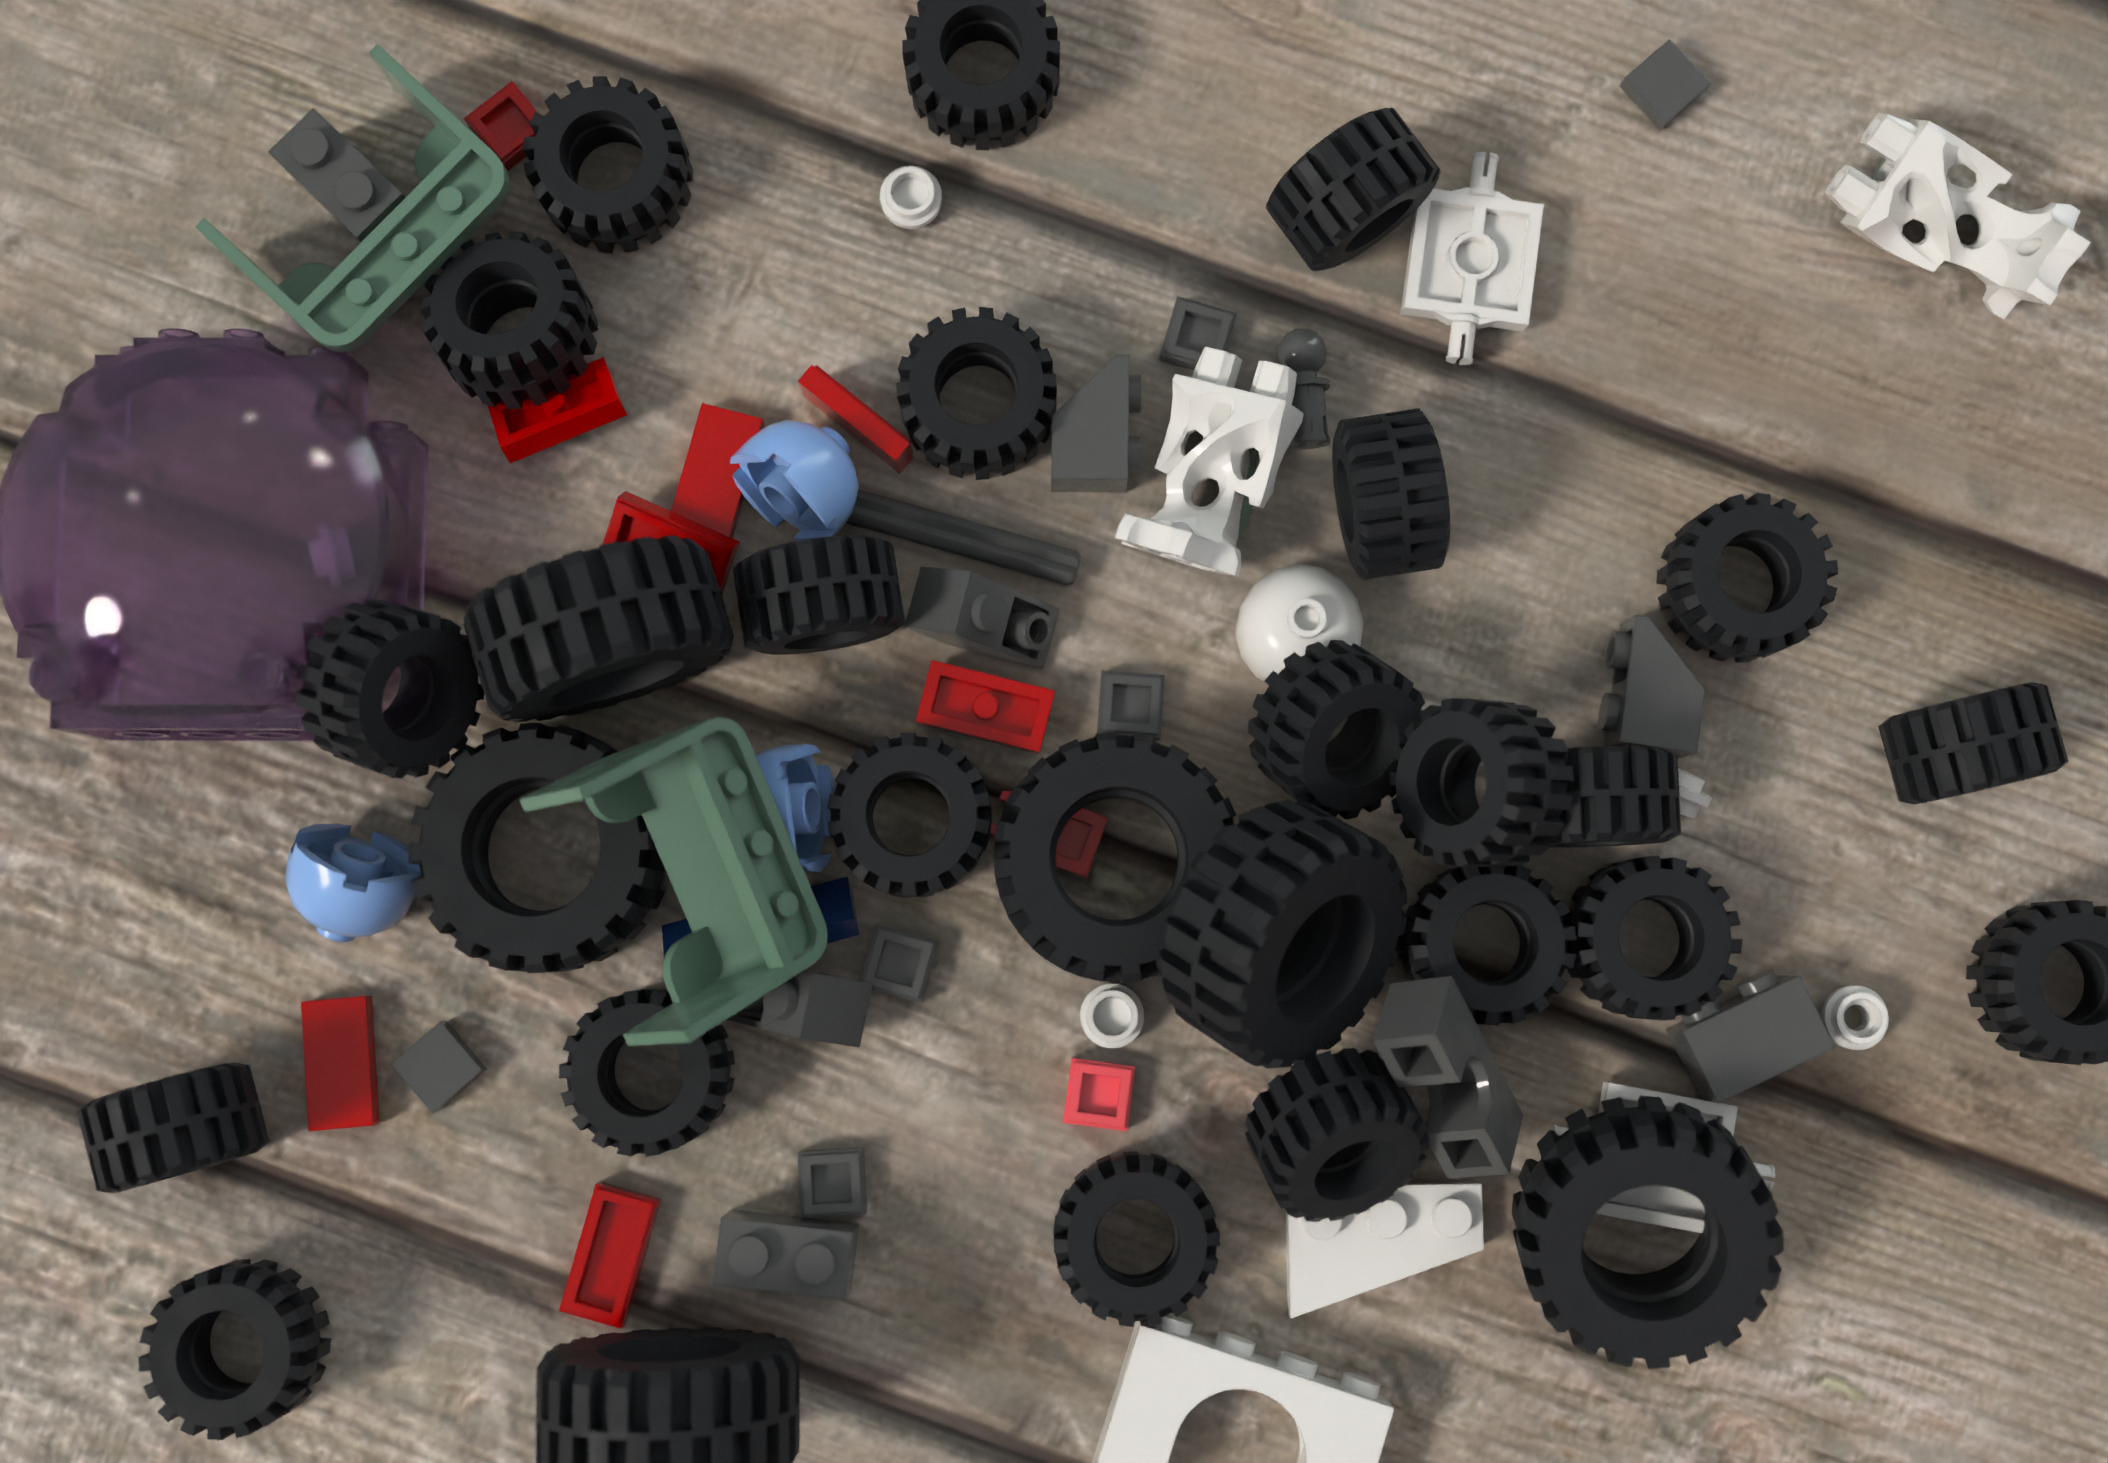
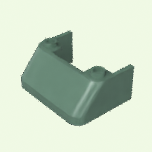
[195,44,510,352]
[519,717,827,1046]

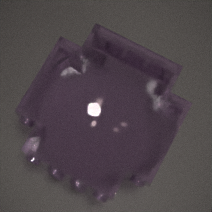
[0,328,428,742]

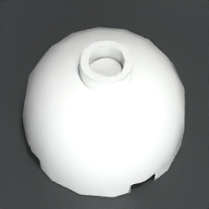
[1235,564,1364,683]

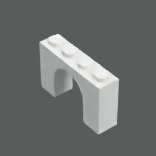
[1092,1313,1394,1463]

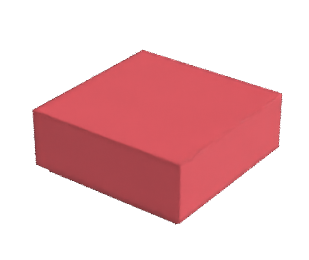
[1063,1057,1136,1131]

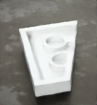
[1285,1181,1484,1319]

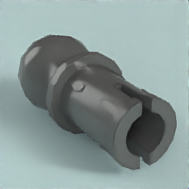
[1277,328,1331,450]

